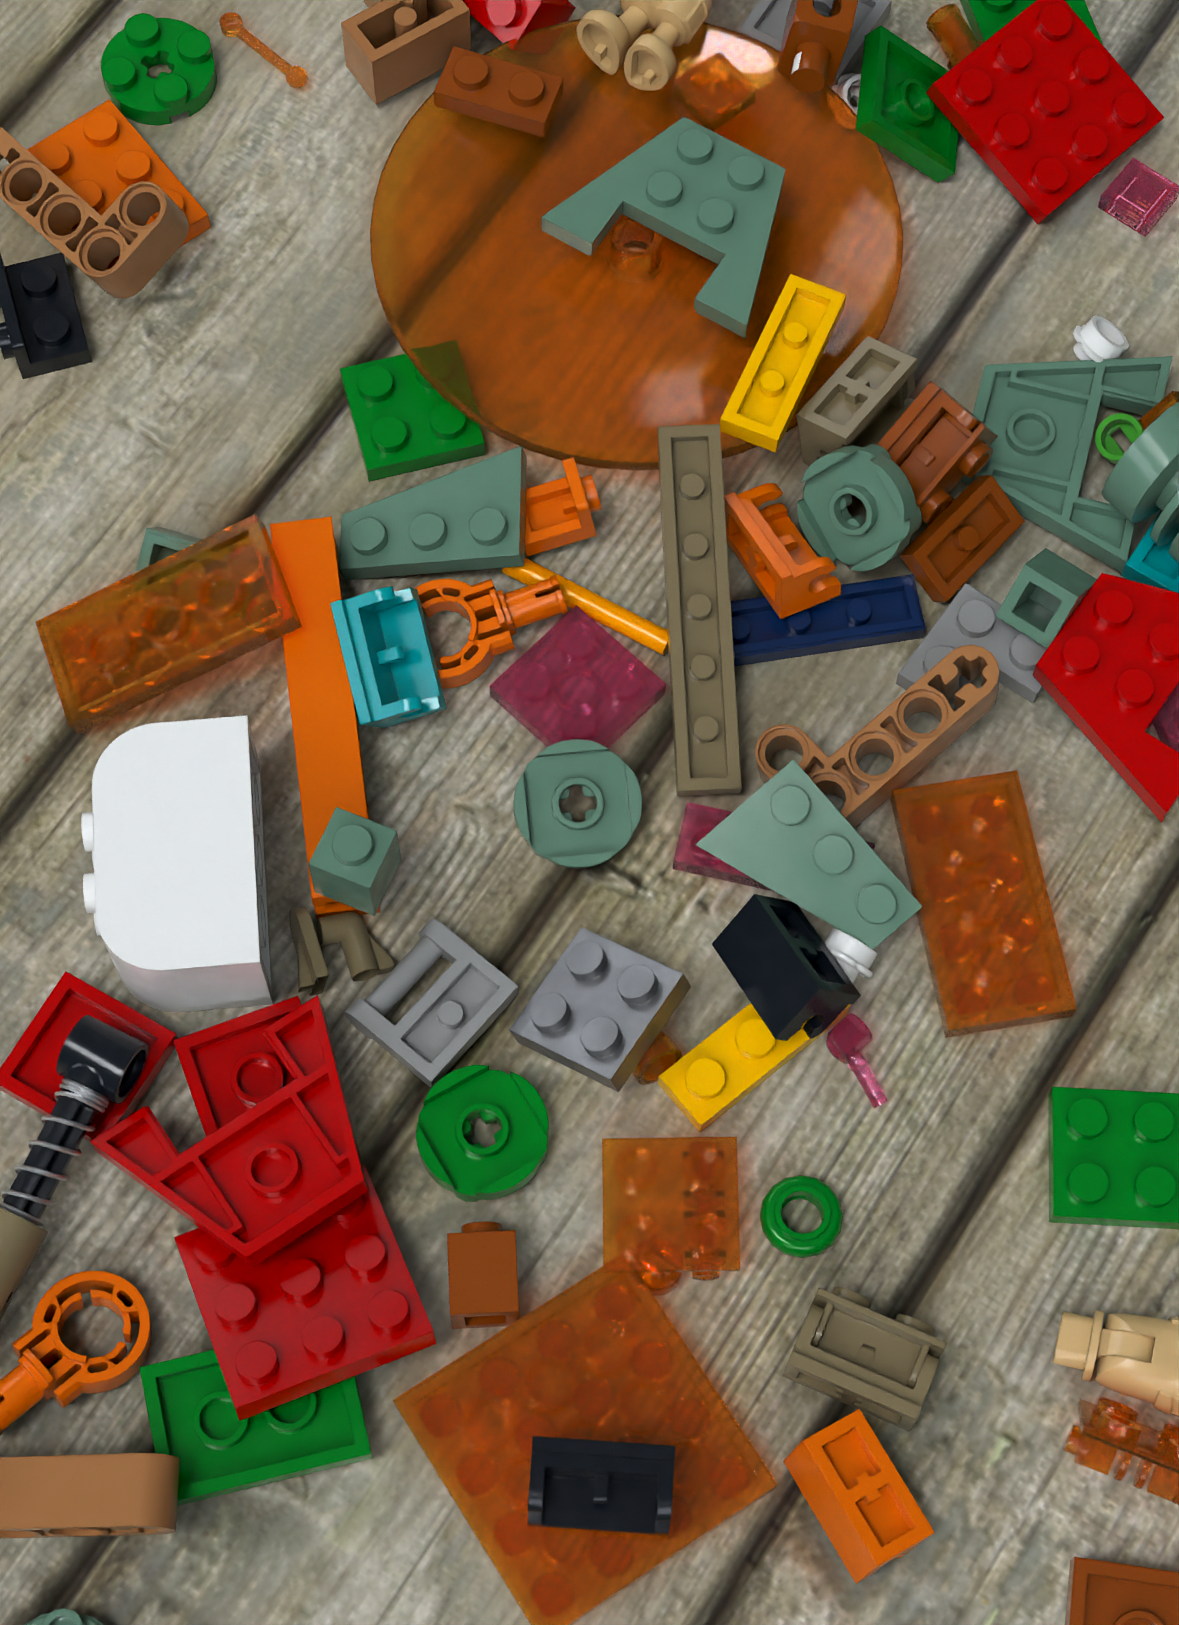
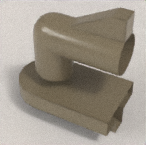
[289,907,395,996]

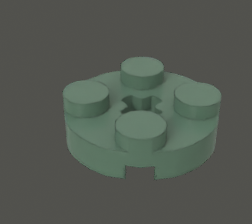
[797,444,922,571]
[513,739,642,869]

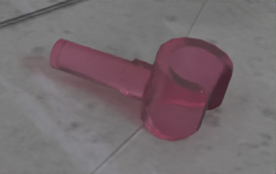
[826,1014,888,1108]

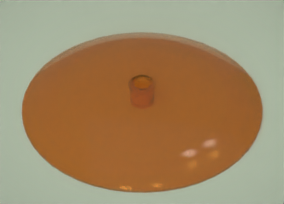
[370,15,903,471]

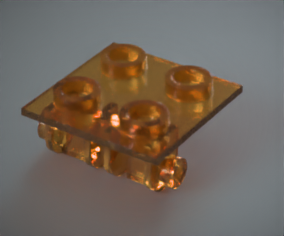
[602,1137,740,1281]
[1063,1397,1179,1505]

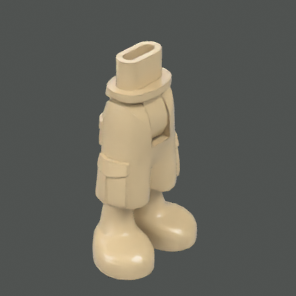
[576,0,715,90]
[1053,1310,1179,1417]

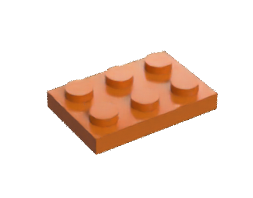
[27,99,211,270]

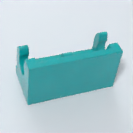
[330,586,447,728]

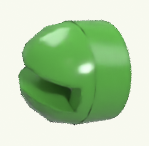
[1095,413,1144,464]

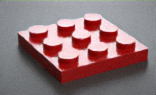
[926,0,1164,224]
[174,1165,436,1421]

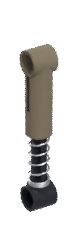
[0,1015,150,1321]

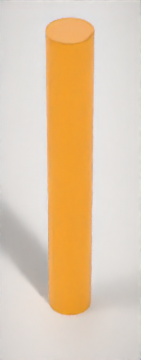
[502,557,669,656]

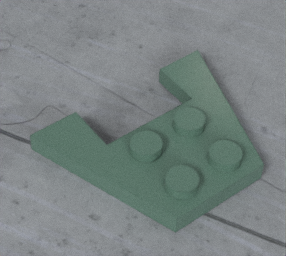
[541,117,786,338]
[961,356,1173,573]

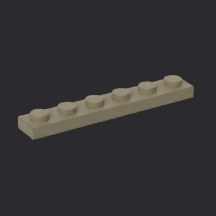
[657,424,742,796]

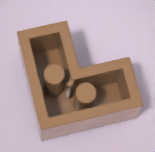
[341,0,472,105]

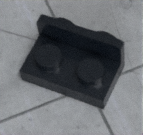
[0,253,92,379]

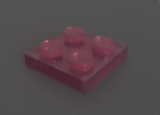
[489,605,666,748]

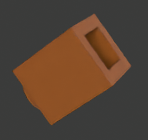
[447,1221,520,1329]

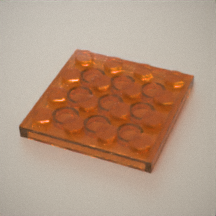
[393,1252,778,1625]

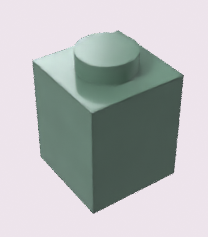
[996,548,1097,648]
[308,807,401,916]

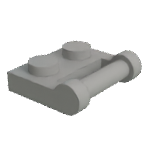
[344,919,519,1088]

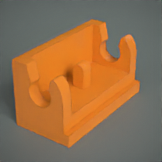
[724,483,841,619]
[783,1409,935,1584]

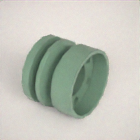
[1102,402,1179,564]

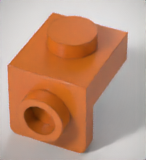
[525,457,602,557]

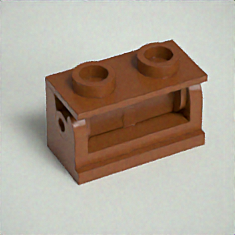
[877,381,998,528]

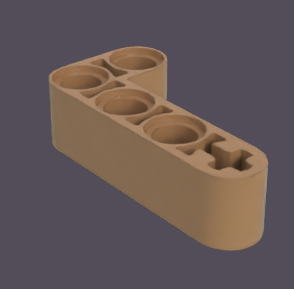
[0,127,189,299]
[755,644,999,829]
[0,1453,180,1539]

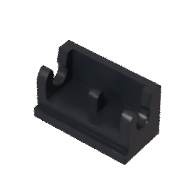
[712,894,861,1041]
[527,1436,675,1536]

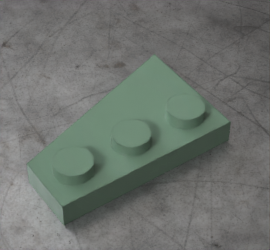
[339,445,527,580]
[695,759,922,949]

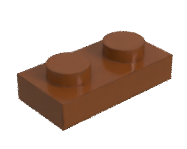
[434,46,563,138]
[899,475,1025,602]

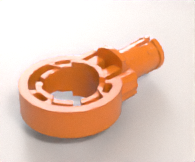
[415,575,569,689]
[0,1271,152,1436]

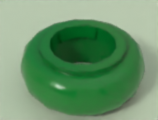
[760,1175,843,1258]

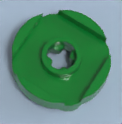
[101,13,217,126]
[416,1065,549,1202]

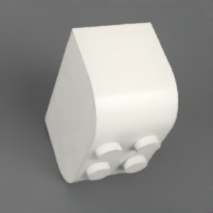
[81,715,273,1012]

